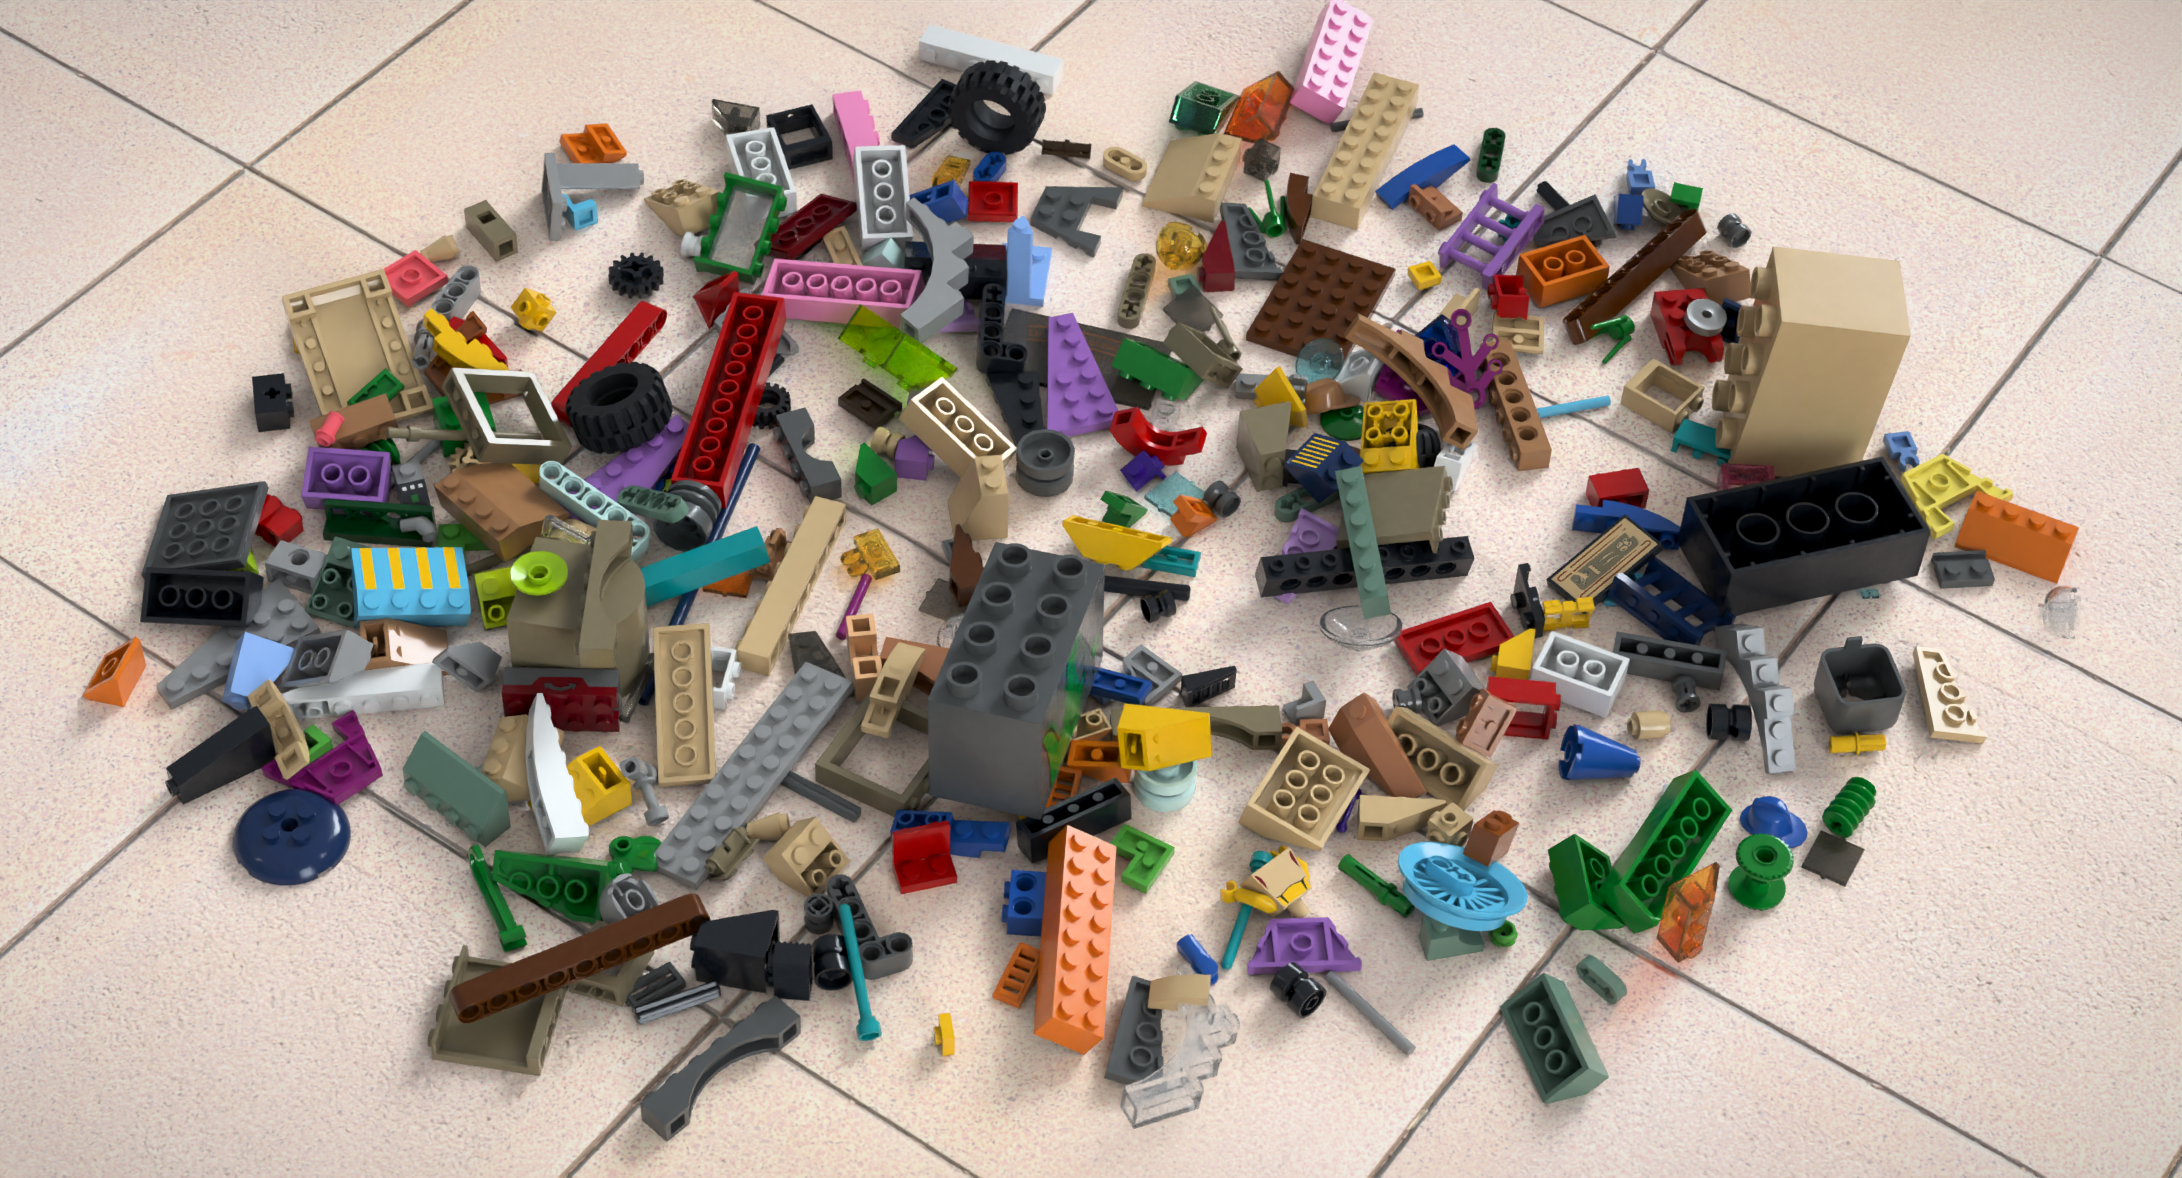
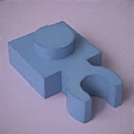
[1626,159,1655,195]
[1883,431,1920,472]

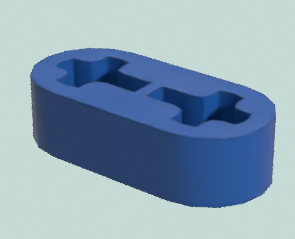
[973,152,1006,182]

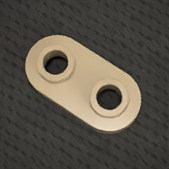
[1103,147,1147,181]

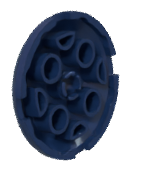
[232,789,351,885]

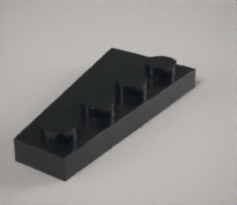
[891,79,956,149]
[986,371,1044,447]

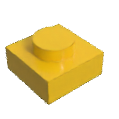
[1407,261,1442,290]
[933,1013,955,1056]

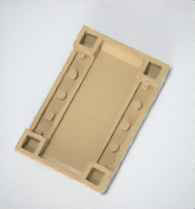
[282,269,433,422]

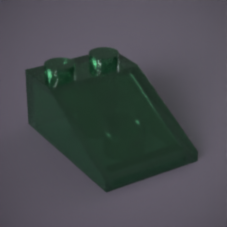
[1169,81,1240,136]

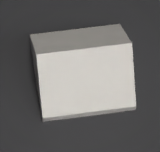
[1334,349,1384,402]

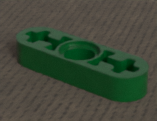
[1476,128,1506,183]

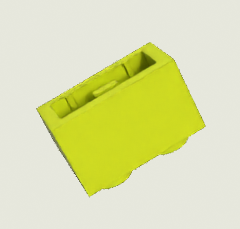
[472,566,517,629]

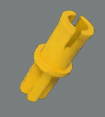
[1828,732,1886,755]

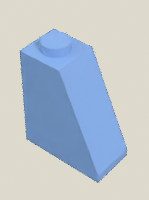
[222,632,295,710]

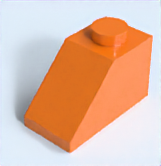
[1067,740,1132,783]

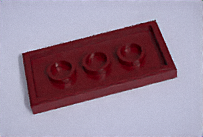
[754,194,857,260]

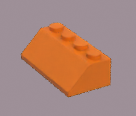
[1954,491,2079,584]

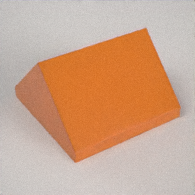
[82,637,146,707]

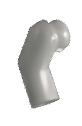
[400,516,437,542]

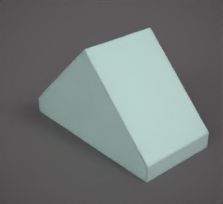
[861,237,905,269]

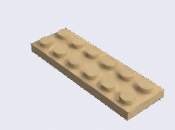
[653,623,716,787]

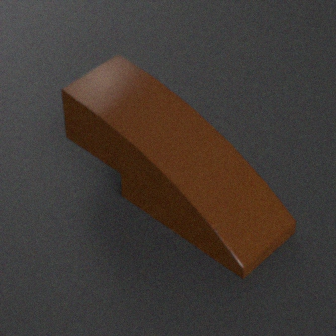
[1285,173,1313,245]

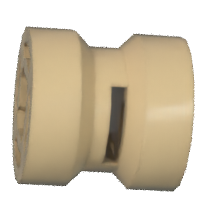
[870,427,906,460]

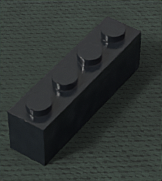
[1016,777,1132,863]

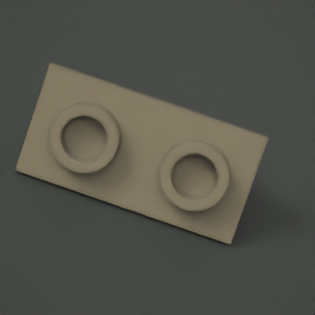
[704,826,760,882]

